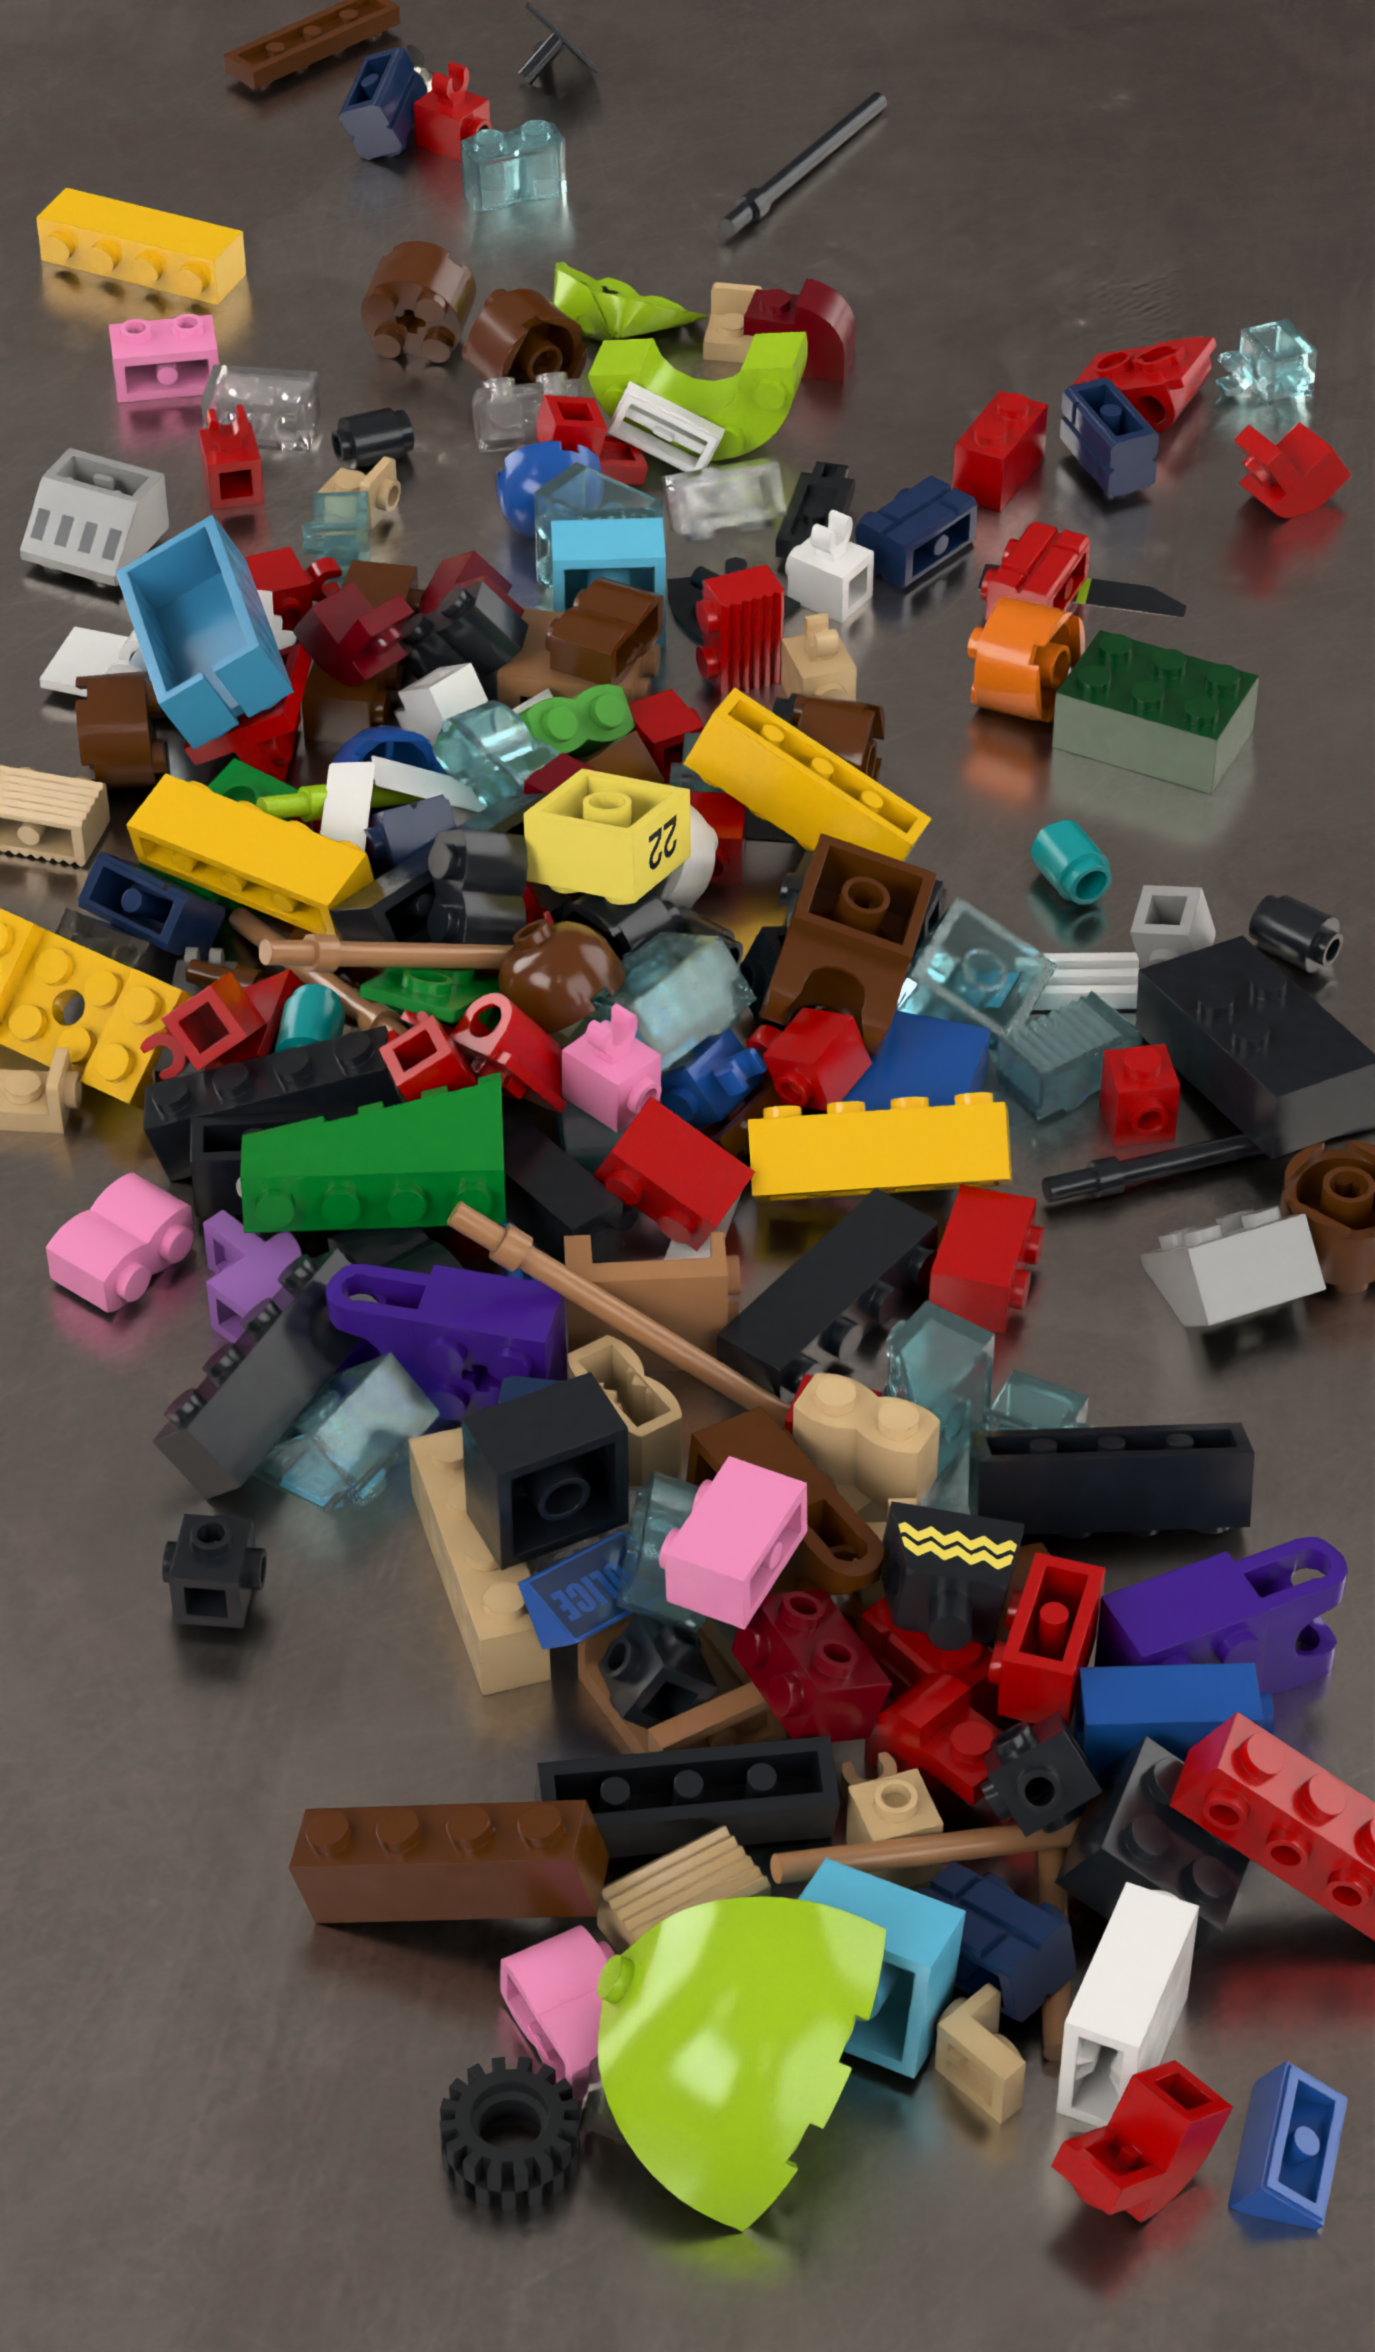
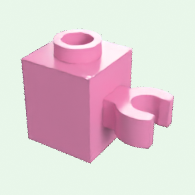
[562,1003,662,1133]

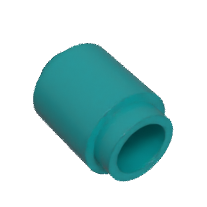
[1030,820,1112,905]
[275,984,346,1053]

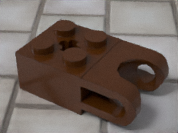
[759,833,937,1058]
[680,1406,884,1641]

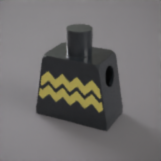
[881,1501,1024,1651]

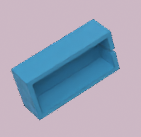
[116,514,294,750]

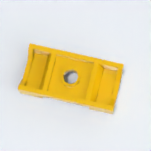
[0,908,193,1111]

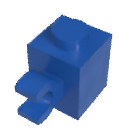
[661,1028,768,1128]

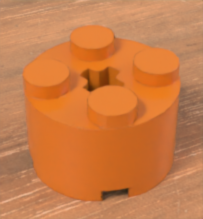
[967,597,1085,723]

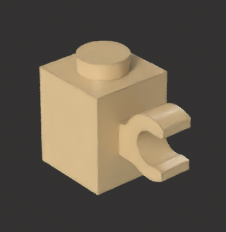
[781,612,857,701]

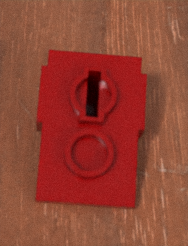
[1072,336,1217,433]
[400,993,567,1113]

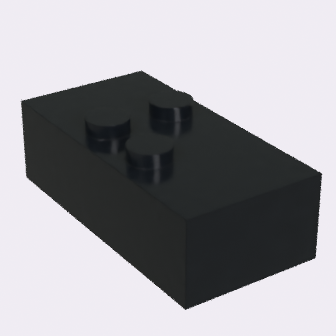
[1136,935,1375,1159]

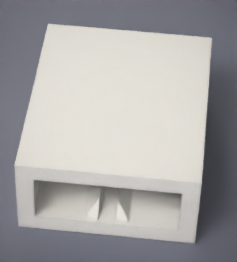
[1056,1882,1199,2128]

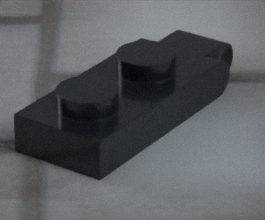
[776,461,855,558]

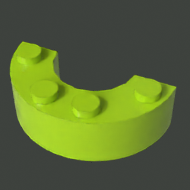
[588,332,808,461]

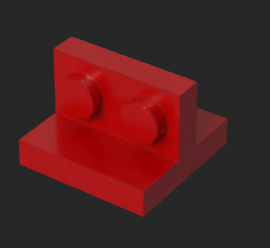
[183,642,312,783]

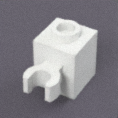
[785,510,874,623]
[393,663,496,757]

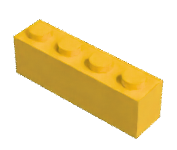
[36,188,246,305]
[683,688,932,862]
[126,774,374,941]
[748,1092,1013,1203]

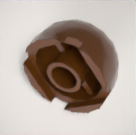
[498,919,626,1034]

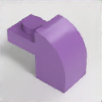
[203,1210,302,1343]

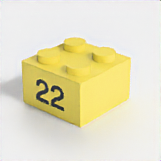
[523,769,691,905]

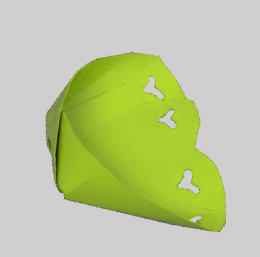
[553,262,709,342]

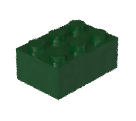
[1052,630,1259,795]

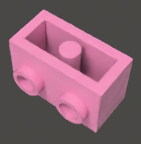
[108,314,221,403]
[659,1456,807,1630]

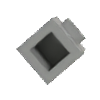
[1130,885,1216,968]

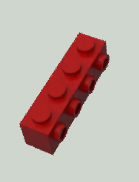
[1169,1712,1375,1941]

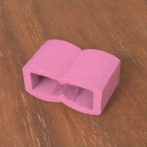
[46,1172,195,1313]
[500,1925,615,2101]

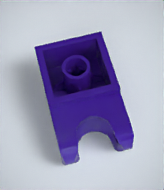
[326,1264,567,1421]
[1094,1537,1348,1696]

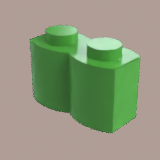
[495,684,635,769]

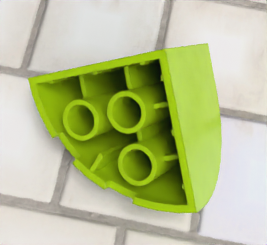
[597,1896,886,2232]

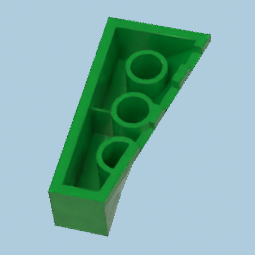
[240,1072,506,1233]

